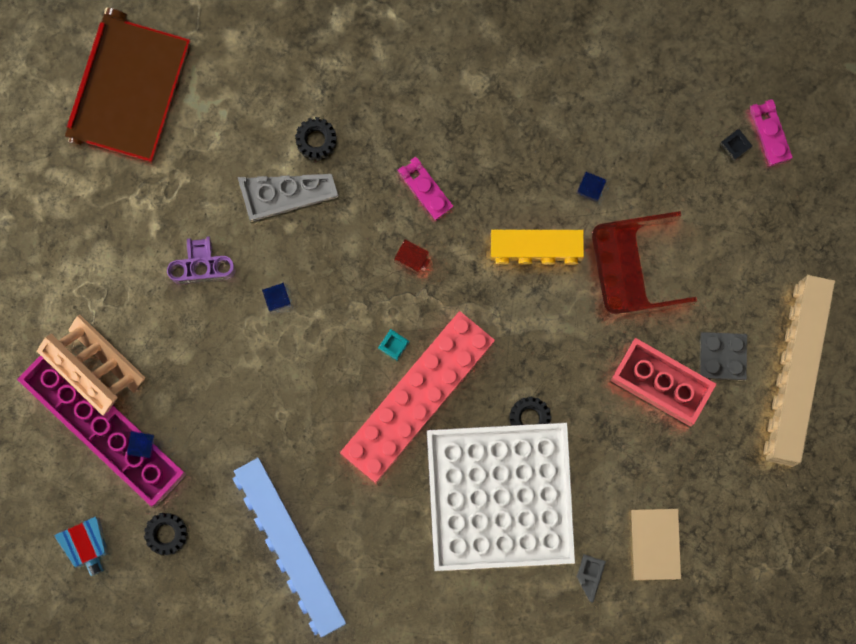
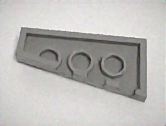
[238,174,338,222]

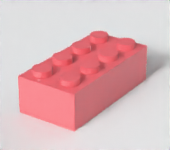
[610,338,716,427]

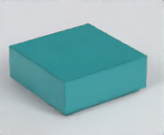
[378,329,410,361]

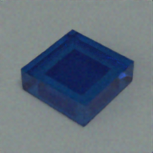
[262,283,291,312]
[127,431,155,459]

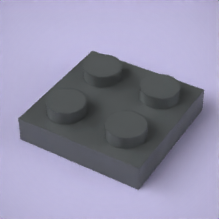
[699,332,747,381]

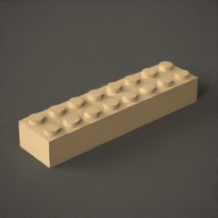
[763,275,835,466]

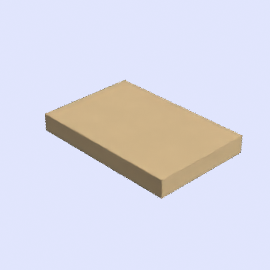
[631,509,681,580]

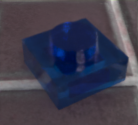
[576,171,607,202]

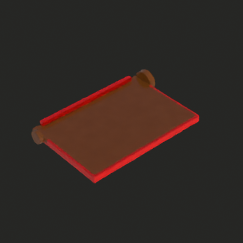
[65,8,191,163]

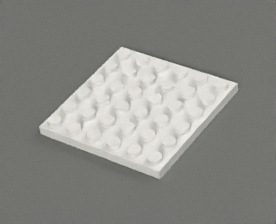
[427,423,575,571]

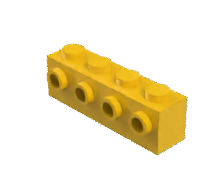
[490,230,584,265]

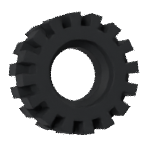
[295,117,337,161]
[509,397,551,426]
[144,513,188,555]

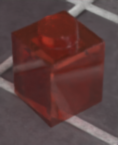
[394,239,431,275]

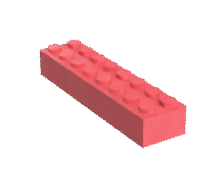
[340,311,495,484]

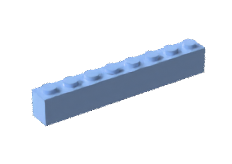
[233,458,347,637]

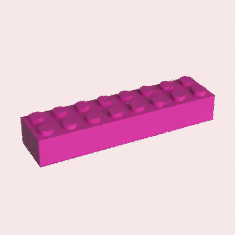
[17,355,187,508]

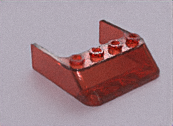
[592,211,697,315]

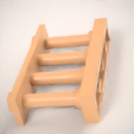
[37,315,146,415]

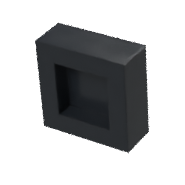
[720,129,753,161]

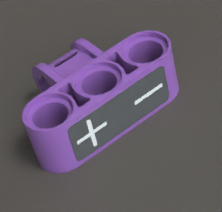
[167,236,236,284]

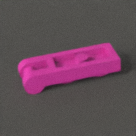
[750,99,793,166]
[397,157,454,221]

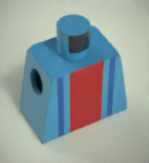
[55,517,108,576]

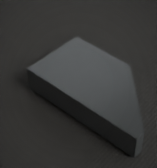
[577,554,606,603]

